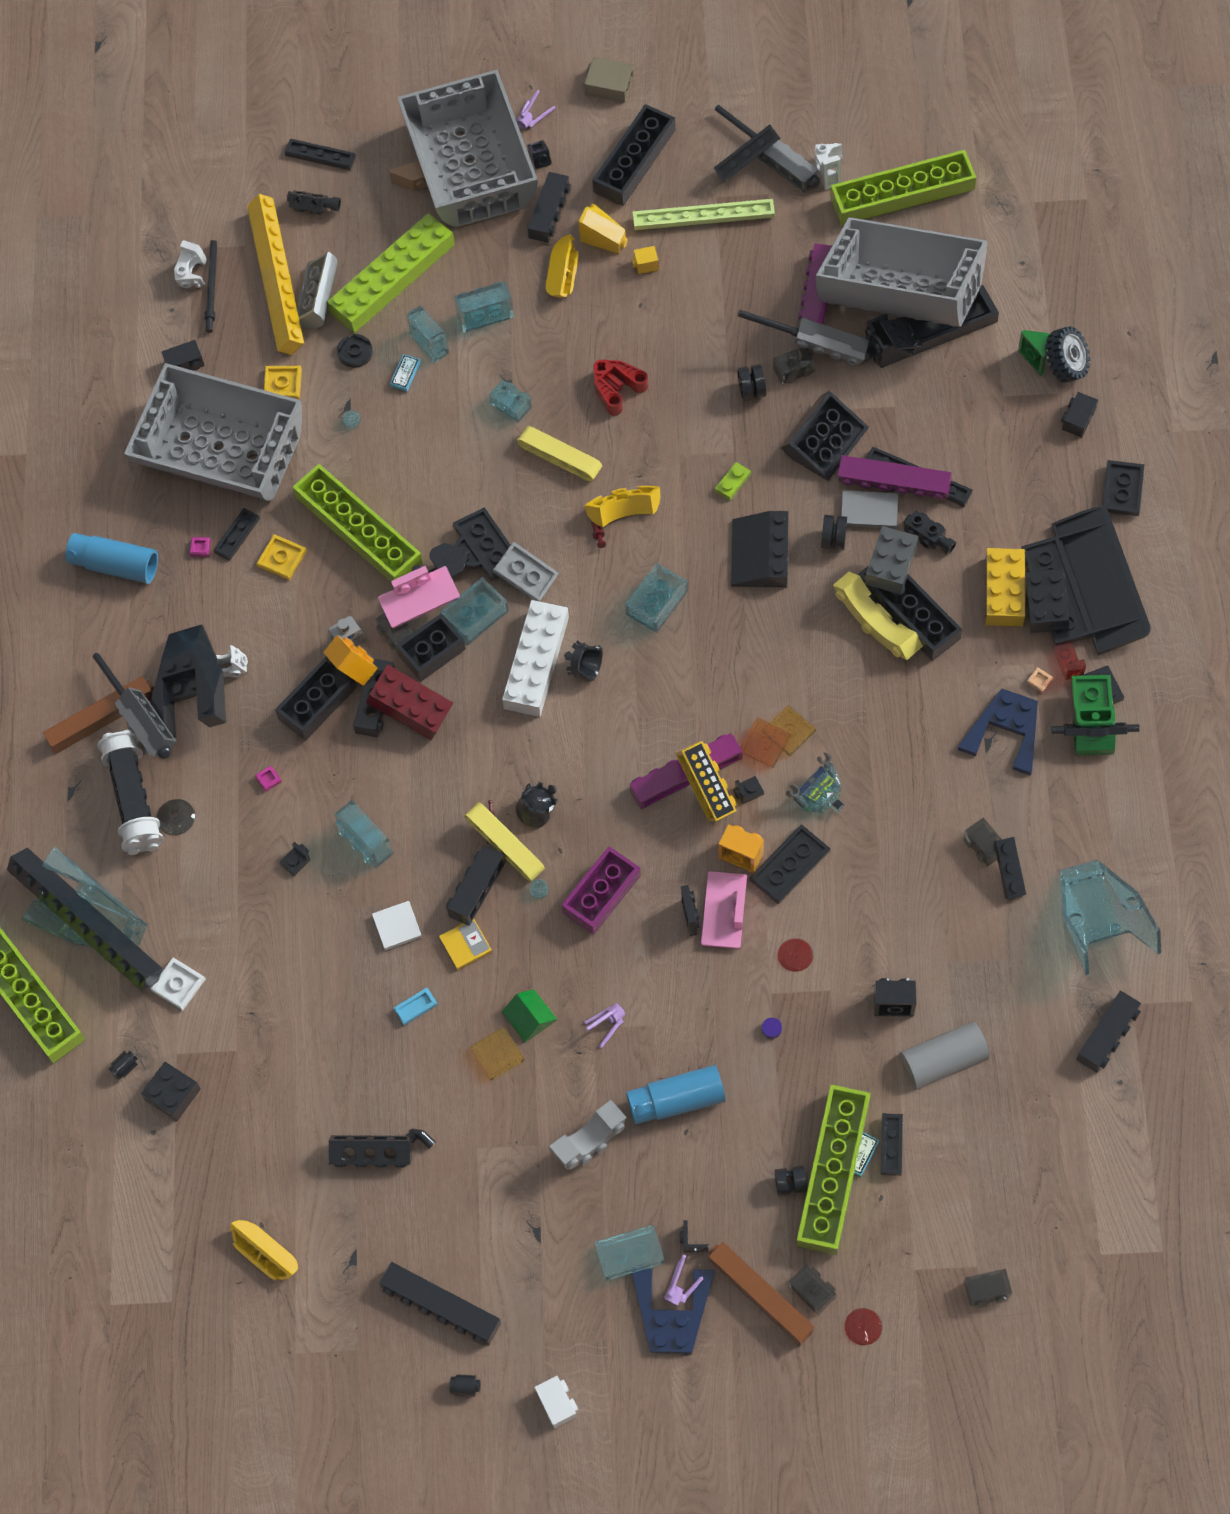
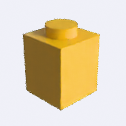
[631,246,659,274]

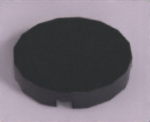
[337,334,373,368]

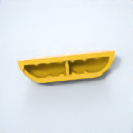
[546,234,579,298]
[229,1220,298,1280]

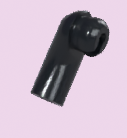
[406,1128,436,1149]

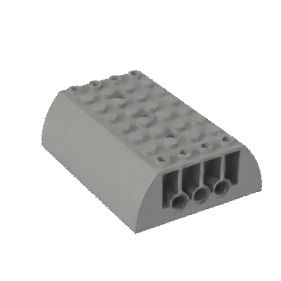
[397,70,538,228]
[816,217,987,327]
[124,363,302,501]

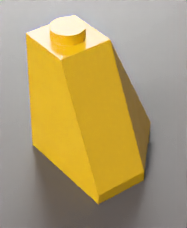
[579,204,628,254]

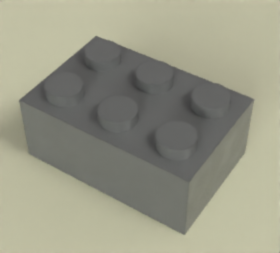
[865,526,918,594]

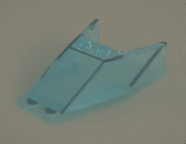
[22,846,148,947]
[1060,860,1161,975]

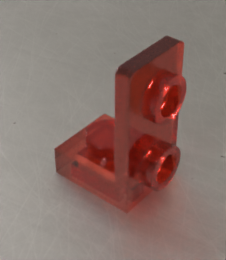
[1054,642,1086,681]

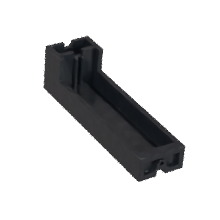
[865,285,999,368]

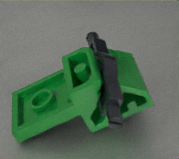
[1051,675,1140,755]

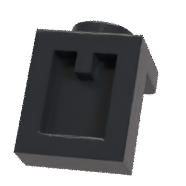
[527,140,552,169]
[733,776,764,804]
[280,842,310,876]

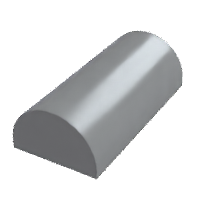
[297,252,338,329]
[899,1021,990,1090]

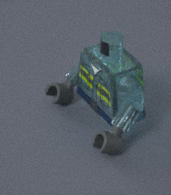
[786,753,844,813]

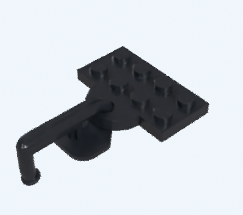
[412,507,511,581]

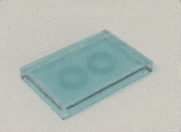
[594,1224,665,1281]

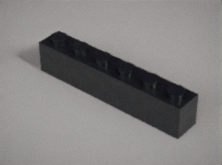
[379,1261,501,1345]

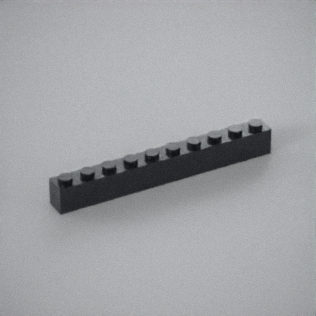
[7,847,163,991]

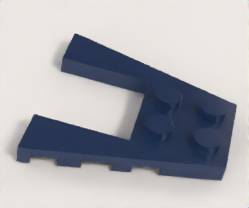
[958,689,1038,776]
[632,1268,714,1354]

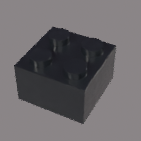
[874,978,917,1016]
[141,1061,201,1121]

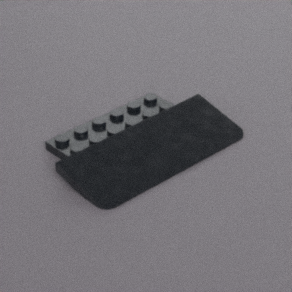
[1021,506,1151,656]

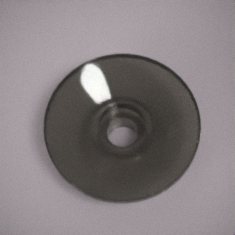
[157,799,195,835]

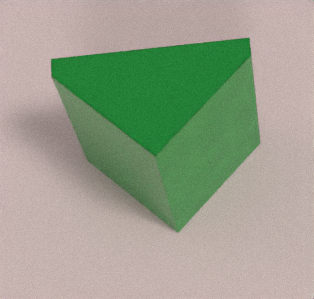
[1018,330,1050,376]
[502,989,557,1043]

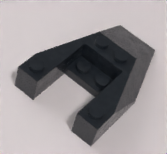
[150,624,226,738]

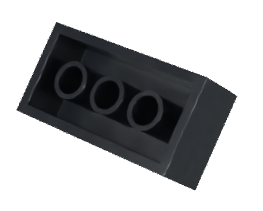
[275,656,357,741]

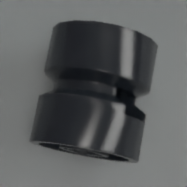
[774,1166,807,1196]

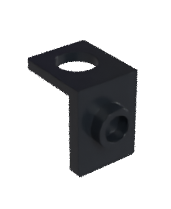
[680,1220,709,1253]

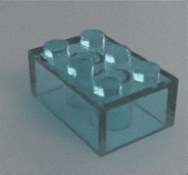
[454,281,514,333]
[625,563,688,633]
[440,577,509,646]
[334,800,393,869]

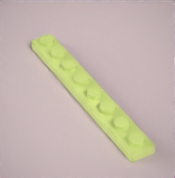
[633,199,775,230]

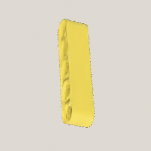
[516,426,602,482]
[464,802,545,882]

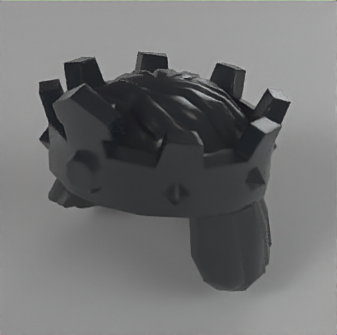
[564,640,603,682]
[516,782,558,827]

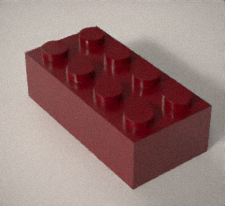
[366,664,453,741]

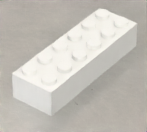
[502,600,569,717]

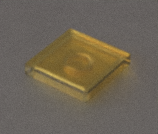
[762,705,816,756]
[470,1027,525,1081]

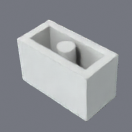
[535,1376,578,1429]

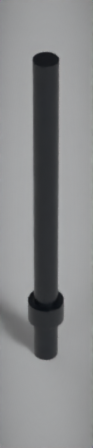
[204,240,217,333]

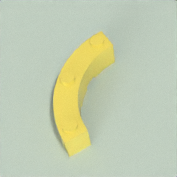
[833,572,923,660]

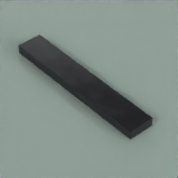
[866,447,973,507]

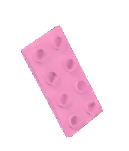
[378,566,460,629]
[701,871,747,949]

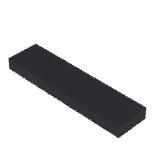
[284,138,356,171]

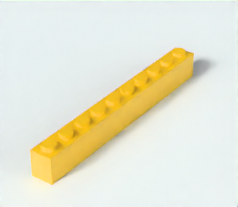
[247,194,304,355]

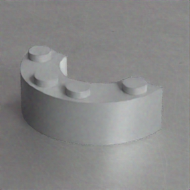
[549,1100,627,1170]

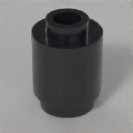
[108,1051,138,1080]
[450,1374,481,1397]

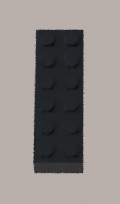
[592,104,676,206]
[858,566,962,661]

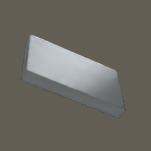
[841,490,898,529]
[492,541,559,602]

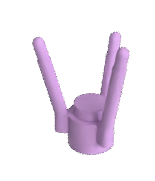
[516,90,556,129]
[584,1003,625,1048]
[664,1255,703,1306]

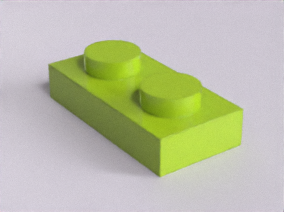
[715,462,751,501]

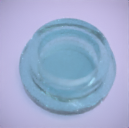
[342,410,361,428]
[530,879,549,899]

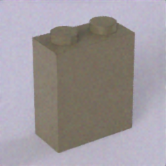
[582,57,634,102]

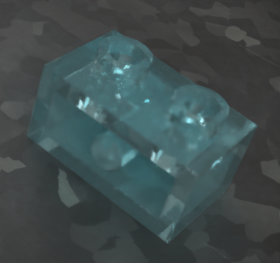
[489,380,532,422]

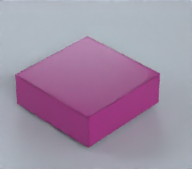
[190,537,211,557]
[255,765,282,792]

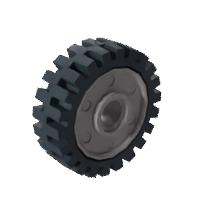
[1045,326,1091,383]

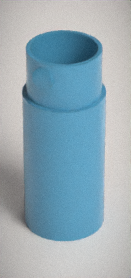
[65,533,158,584]
[626,1065,726,1125]

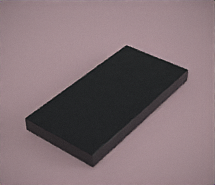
[749,824,831,905]

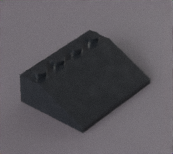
[781,391,869,481]
[731,511,788,587]

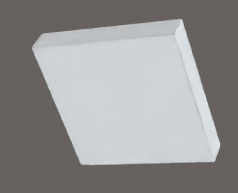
[372,901,422,950]
[150,958,206,1011]

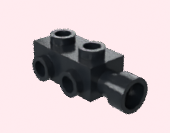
[287,190,341,214]
[904,510,957,554]

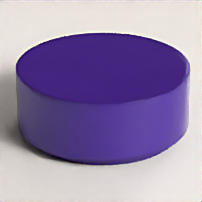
[762,1018,782,1039]

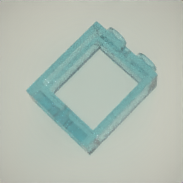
[406,306,449,363]

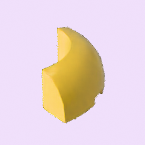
[584,486,661,527]

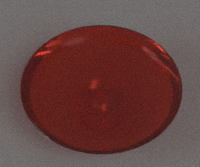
[778,938,813,972]
[845,1308,882,1345]

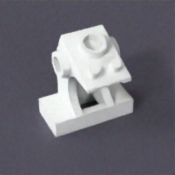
[815,143,842,190]
[174,240,207,288]
[216,645,248,678]

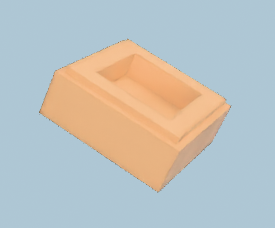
[1026,667,1053,694]

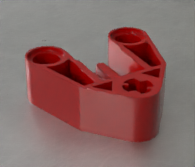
[593,359,648,416]

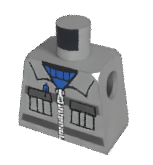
[328,616,368,647]

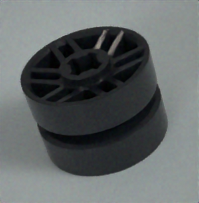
[737,364,766,401]
[821,514,847,550]

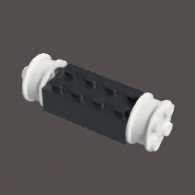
[97,729,164,855]

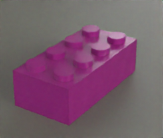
[561,846,641,935]

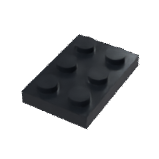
[1102,460,1145,516]

